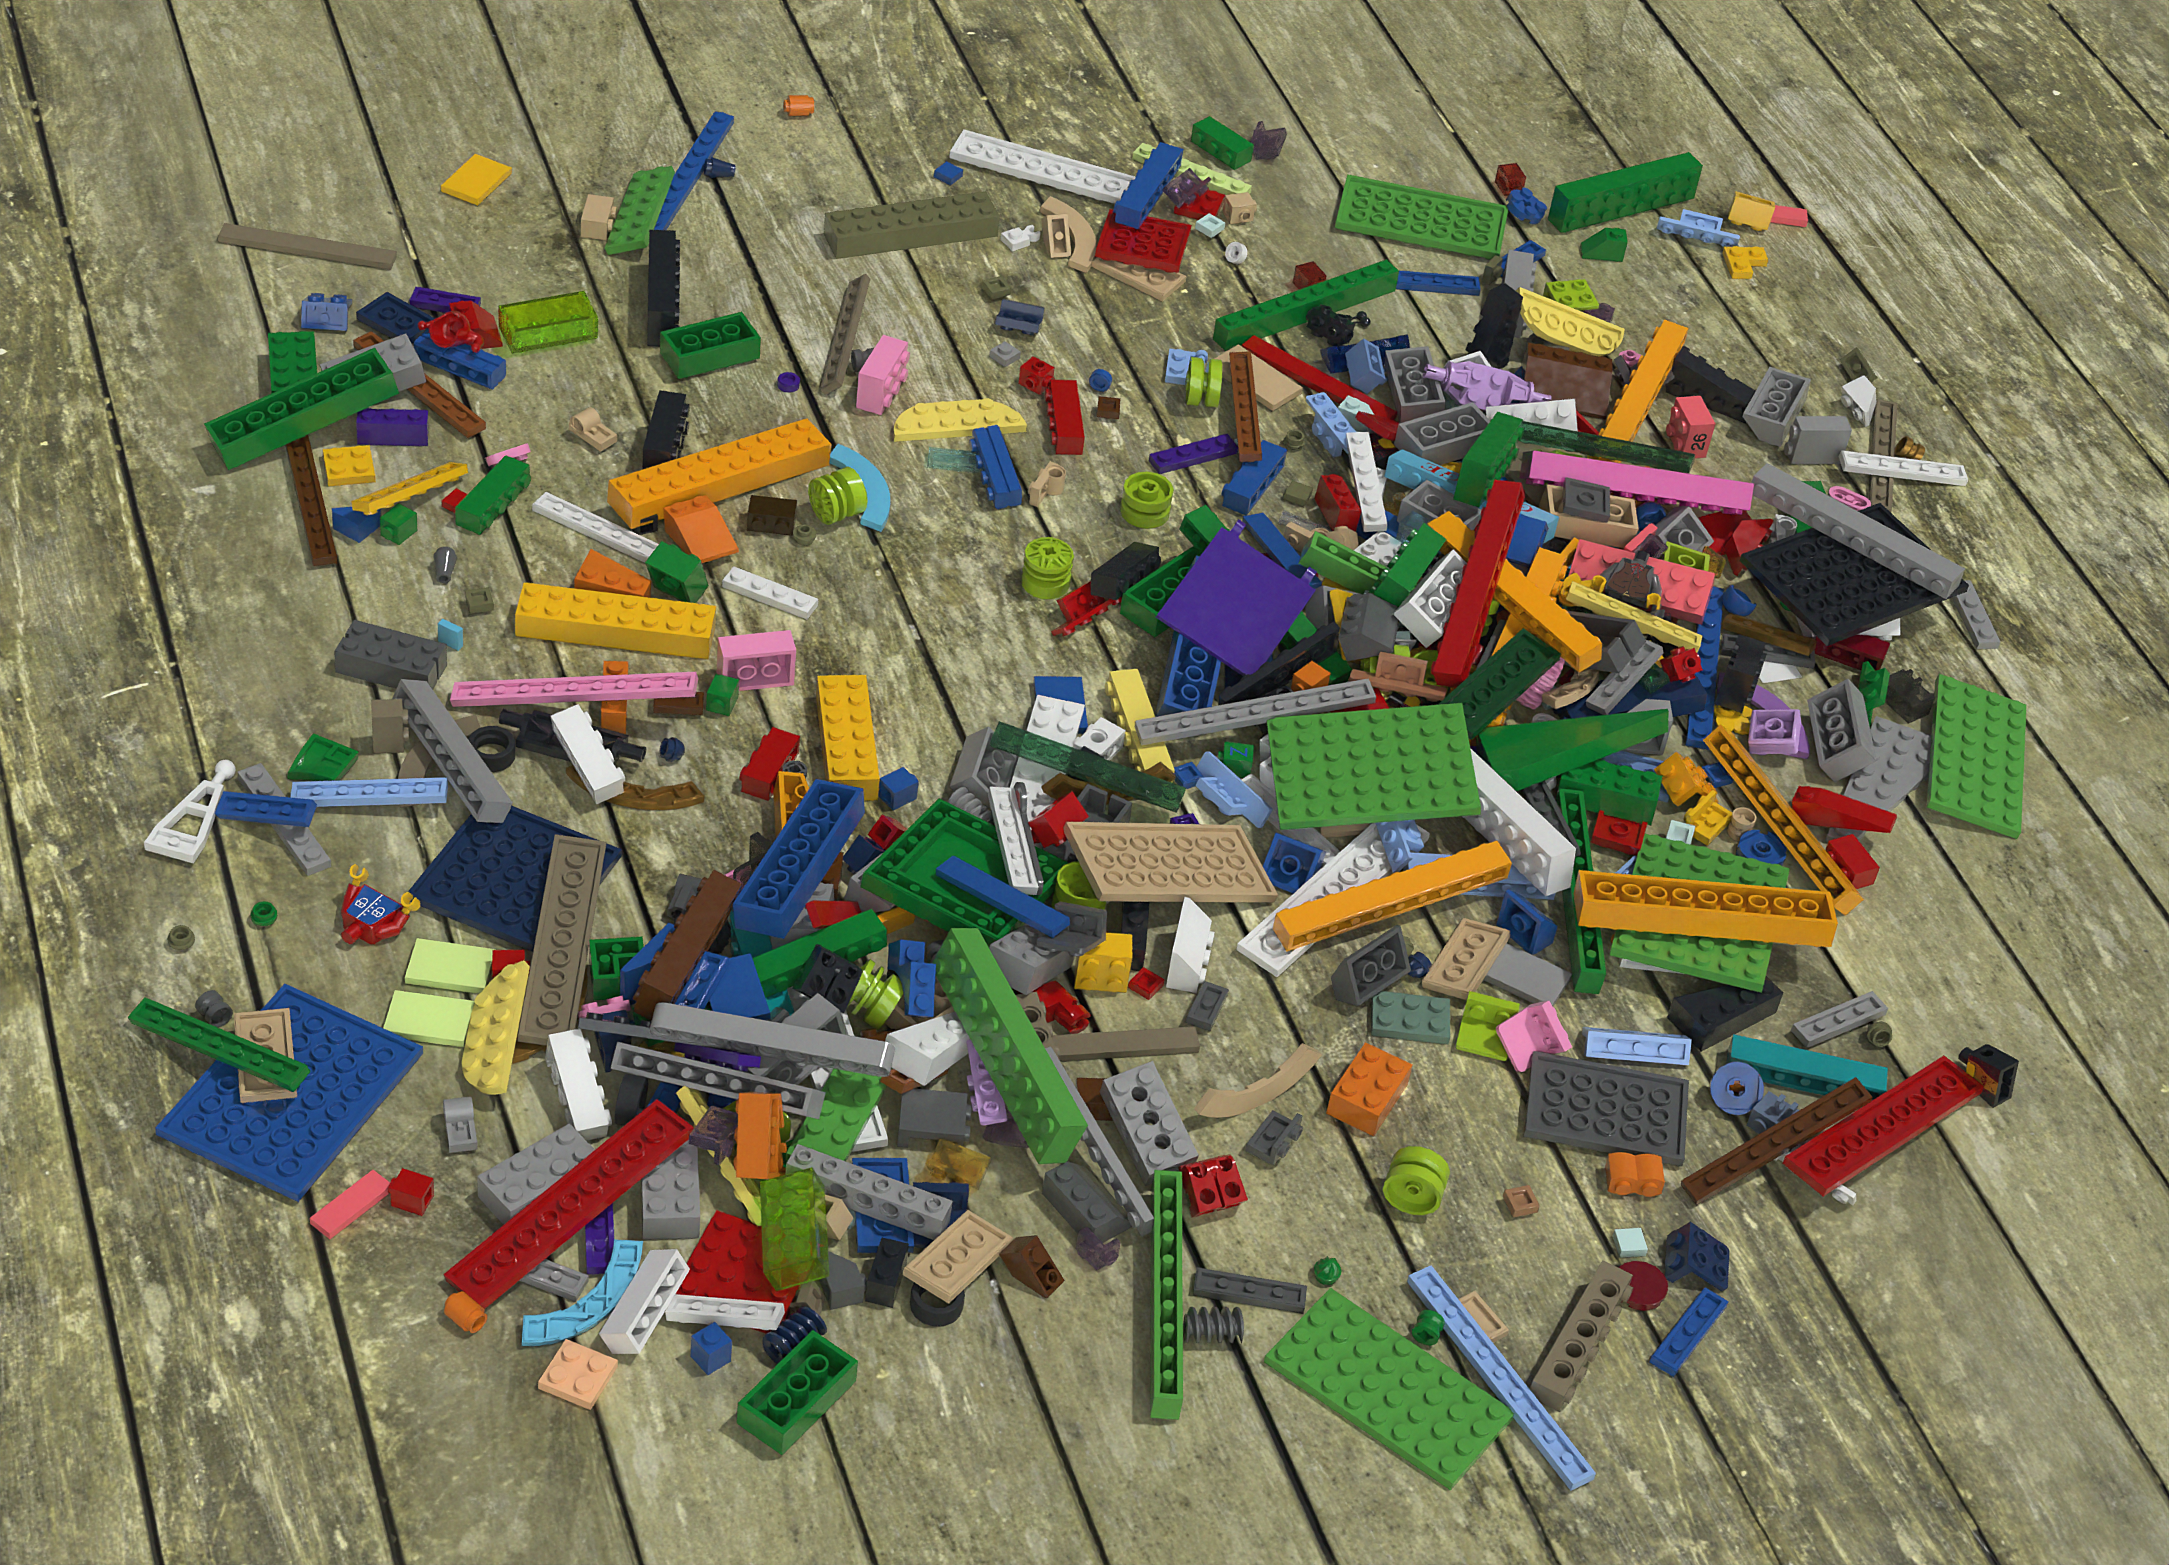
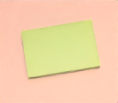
[405,938,496,994]
[384,990,475,1047]

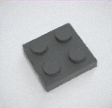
[1563,477,1610,523]

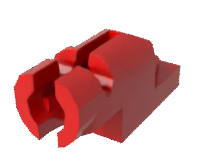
[1016,980,1091,1034]

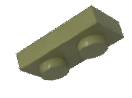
[1840,347,1878,382]

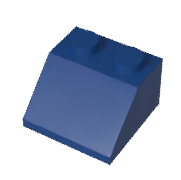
[1263,833,1327,893]
[1496,889,1558,955]

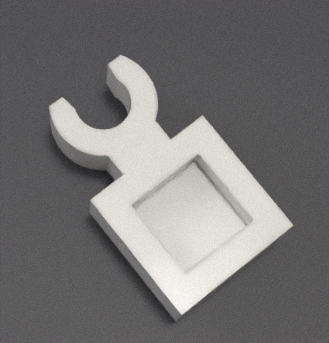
[1000,225,1041,251]

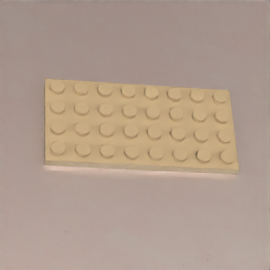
[1064,822,1278,902]

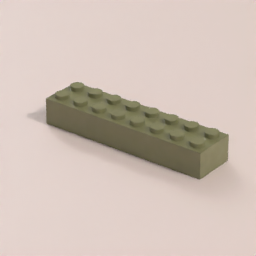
[823,191,1000,259]

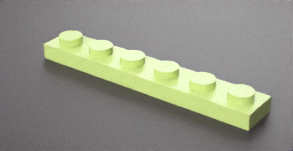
[1132,143,1252,195]

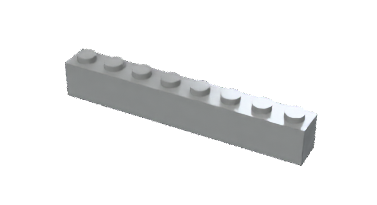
[392,679,513,823]
[611,1042,826,1119]

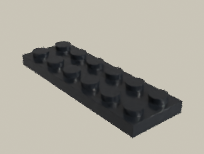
[1218,621,1340,706]

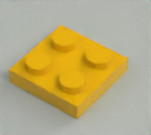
[322,445,376,487]

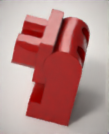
[1178,1154,1248,1218]

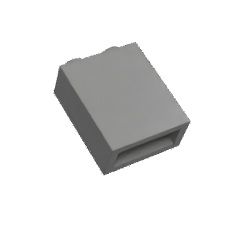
[1784,416,1852,464]

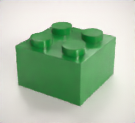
[645,541,709,603]

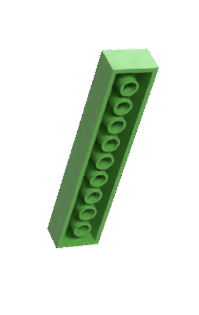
[932,928,1088,1164]

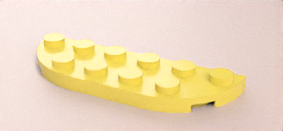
[1515,287,1625,357]
[893,398,1027,442]
[462,960,530,1095]

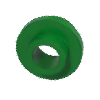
[250,901,278,926]

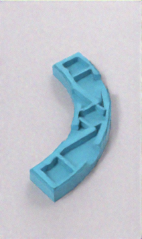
[829,444,890,532]
[521,1239,643,1346]

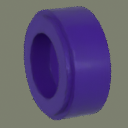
[777,372,800,393]

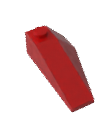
[1792,786,1897,833]

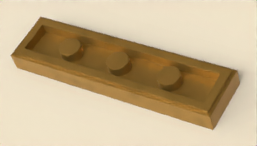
[1721,613,1817,656]

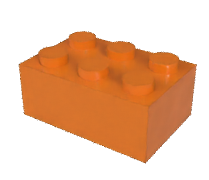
[1326,1042,1413,1136]

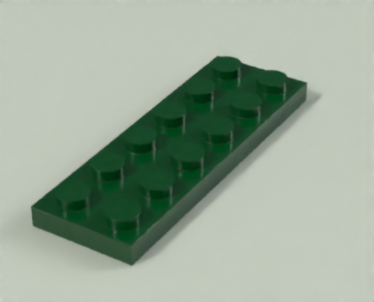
[1438,628,1561,740]

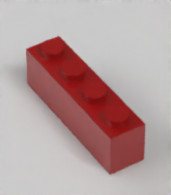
[1045,380,1085,455]

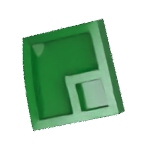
[287,733,359,781]

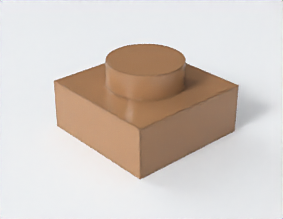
[1503,1185,1540,1217]

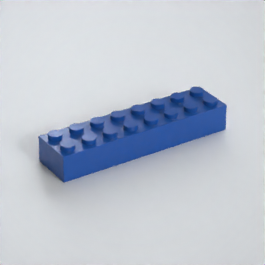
[1155,555,1221,717]
[733,779,865,939]

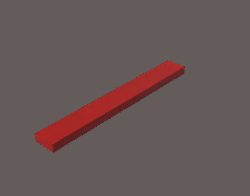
[1241,335,1397,419]

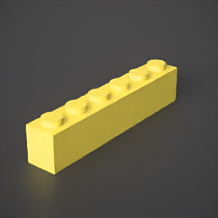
[1105,669,1175,789]

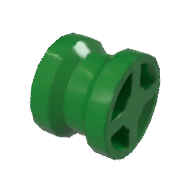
[1411,1310,1445,1346]

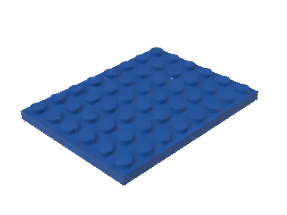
[155,984,423,1202]

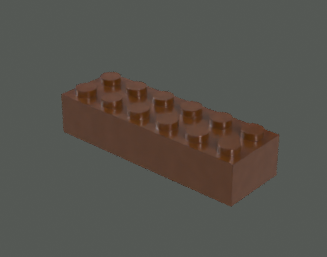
[633,870,742,1021]

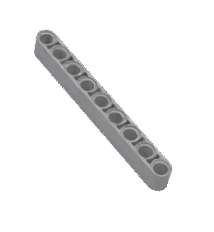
[649,1003,895,1077]

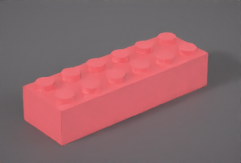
[1568,539,1715,625]

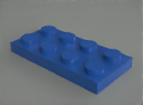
[852,1158,914,1253]

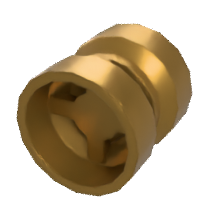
[1894,436,1925,460]

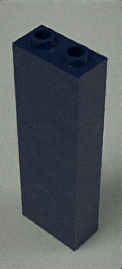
[1552,668,1707,720]

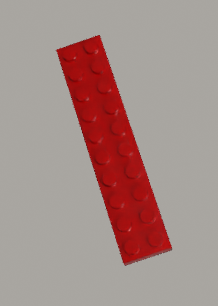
[1782,1055,1984,1197]
[443,1099,696,1309]

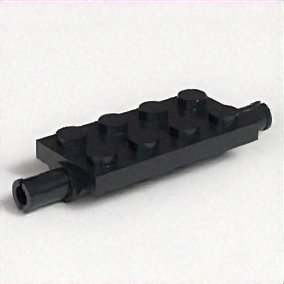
[499,709,646,766]

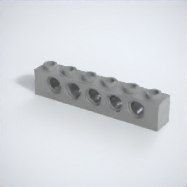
[784,1144,953,1240]

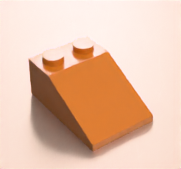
[664,495,739,564]

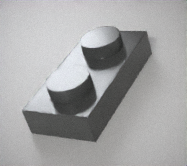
[1186,981,1229,1031]

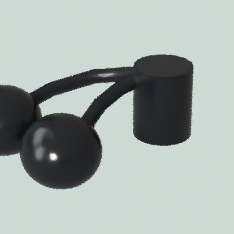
[1346,311,1371,327]

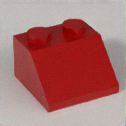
[449,301,503,349]

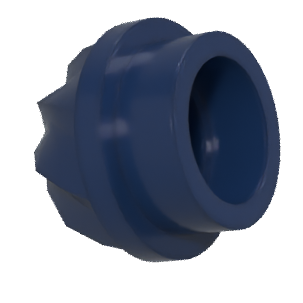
[659,737,685,762]
[1407,952,1432,978]

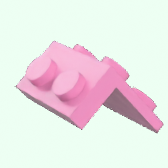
[1496,1000,1572,1072]

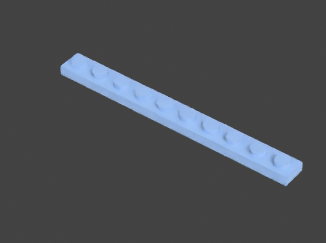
[1407,1265,1596,1491]

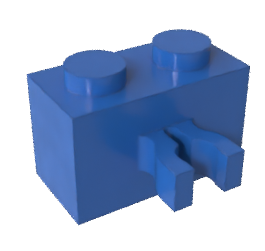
[1506,514,1549,568]

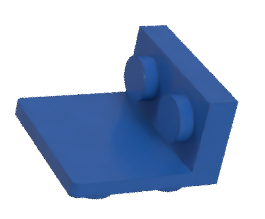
[301,293,352,331]

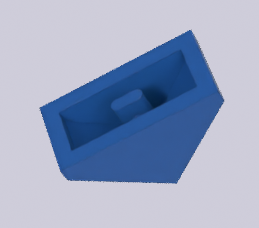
[332,507,381,543]

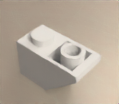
[1841,376,1876,427]

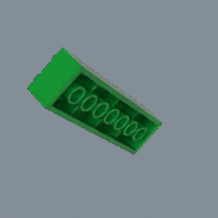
[1548,152,1703,233]
[204,348,399,470]

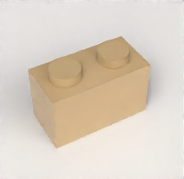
[581,194,617,240]

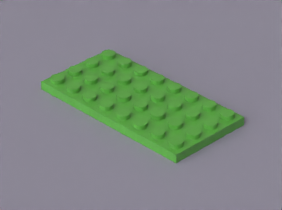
[1335,174,1508,260]
[1926,674,2027,839]
[1264,1288,1514,1490]

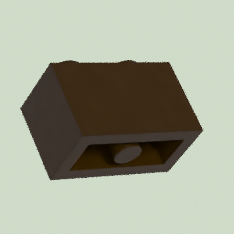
[747,495,797,536]

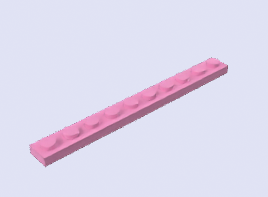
[450,672,698,707]

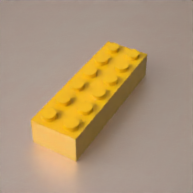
[816,675,880,801]

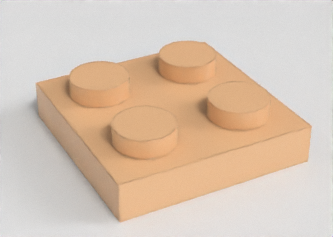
[538,1339,618,1410]

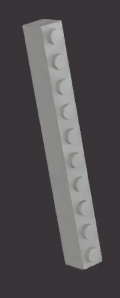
[1752,463,1965,599]

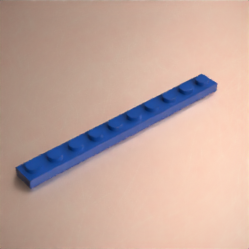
[654,111,734,230]
[1685,586,1724,750]

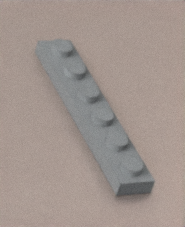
[238,763,331,876]

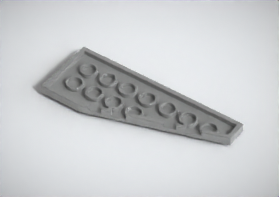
[1825,716,1931,843]

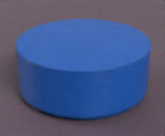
[1089,369,1112,392]

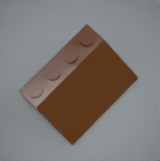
[1521,343,1612,420]

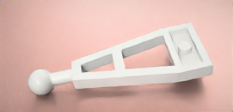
[144,760,236,863]

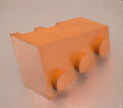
[574,549,651,598]
[734,1092,787,1179]

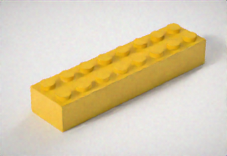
[515,582,716,660]

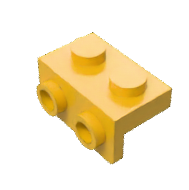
[1683,790,1733,846]

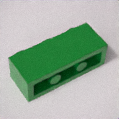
[1191,116,1254,170]

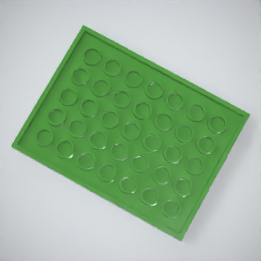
[1267,703,1481,830]
[1610,834,1790,993]

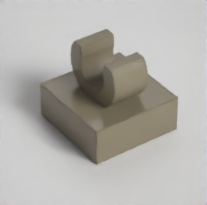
[789,1279,826,1316]

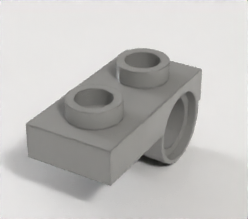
[443,1096,477,1153]

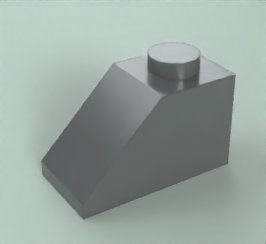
[813,1248,867,1310]

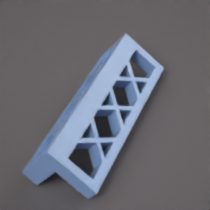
[1582,1027,1692,1065]

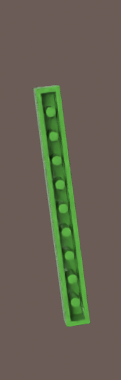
[1150,1170,1183,1420]

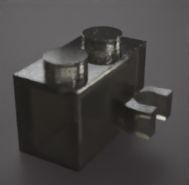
[1885,669,1935,724]

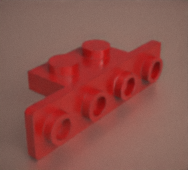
[1051,580,1122,636]

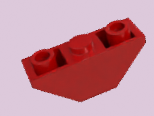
[1724,518,1774,576]

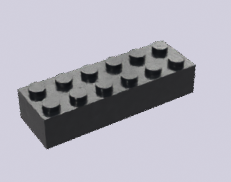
[647,230,680,347]

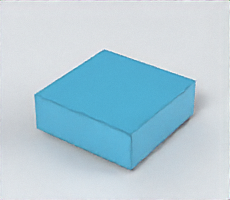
[438,619,463,651]

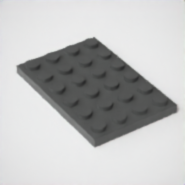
[1524,1051,1689,1166]

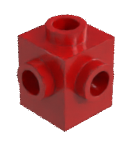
[1018,356,1055,395]
[1660,646,1703,682]

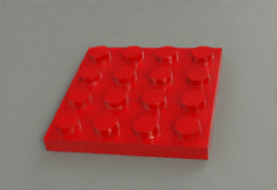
[1095,209,1192,273]
[676,1210,820,1334]

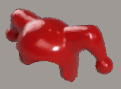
[417,311,484,353]

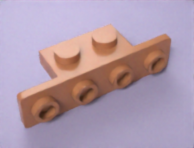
[1349,652,1447,702]

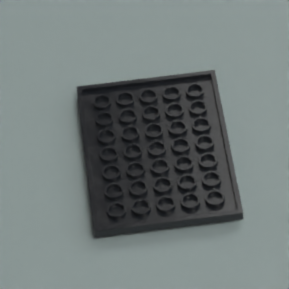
[1739,503,1969,646]

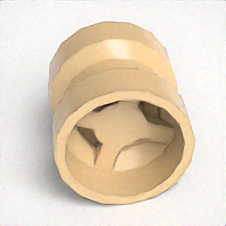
[1727,807,1757,841]

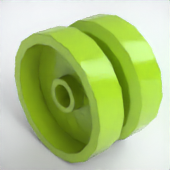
[1185,357,1222,408]
[1120,471,1174,529]
[1383,1146,1450,1215]

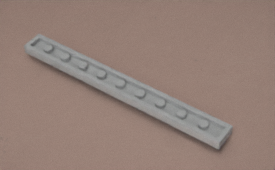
[1134,678,1376,746]

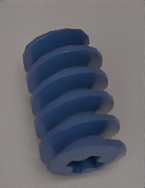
[762,1307,827,1364]

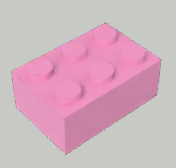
[856,335,910,415]
[716,630,796,691]

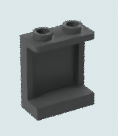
[897,1088,972,1152]

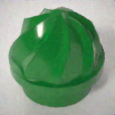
[1314,1256,1342,1285]

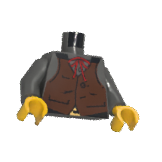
[1590,550,1662,610]

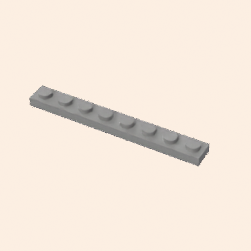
[1045,1046,1154,1236]

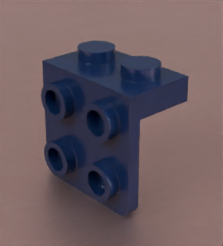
[913,1182,969,1248]
[1665,1222,1730,1291]

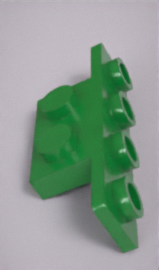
[1857,661,1890,727]

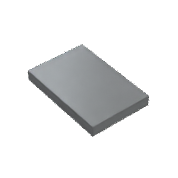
[1483,943,1572,1007]

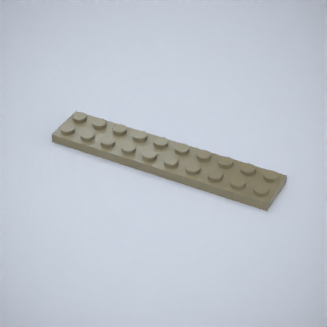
[518,834,606,1045]

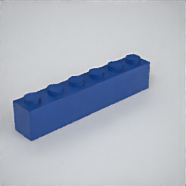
[1113,142,1183,229]

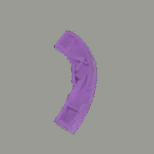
[1717,672,1810,759]

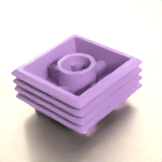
[1748,709,1801,755]

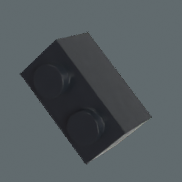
[865,1237,909,1308]

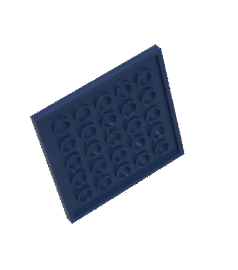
[408,805,622,952]

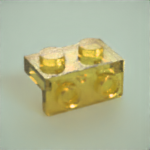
[926,1138,991,1190]

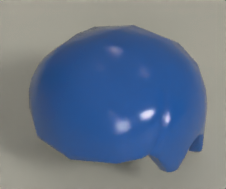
[1636,502,1666,531]
[1722,585,1757,617]

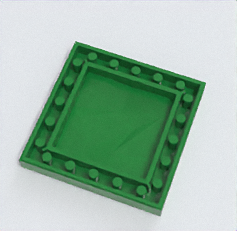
[860,798,1069,947]

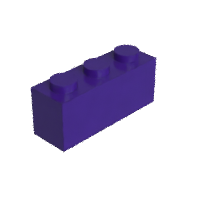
[356,408,429,446]

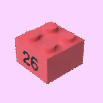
[1666,396,1715,459]

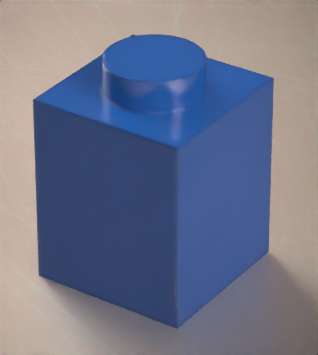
[878,767,919,811]
[690,1322,732,1375]

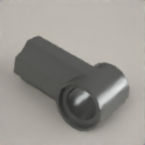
[667,873,702,922]

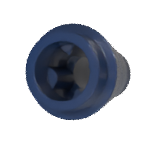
[704,157,736,178]

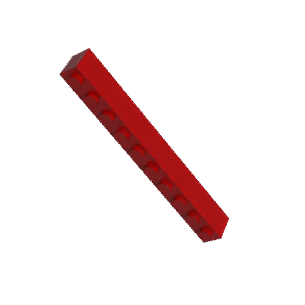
[1431,480,1525,688]

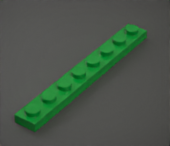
[128,997,311,1092]

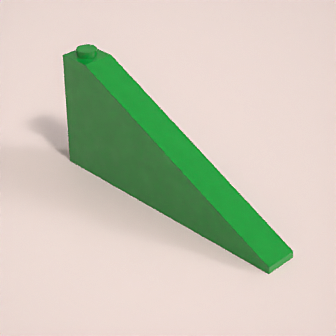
[1476,709,1669,791]

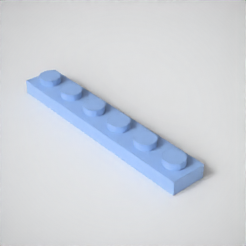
[290,777,448,807]

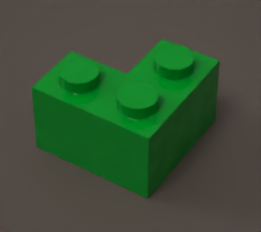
[589,936,644,1001]

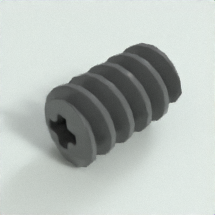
[1183,1307,1244,1343]

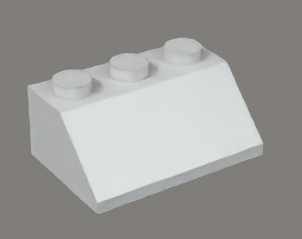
[1166,897,1215,994]

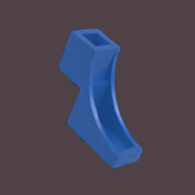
[887,939,936,1018]

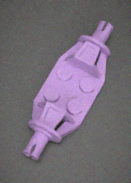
[1423,361,1551,412]

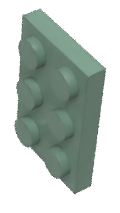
[1371,991,1450,1045]

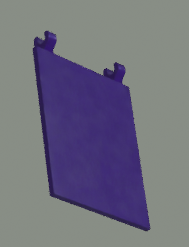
[1156,519,1317,677]

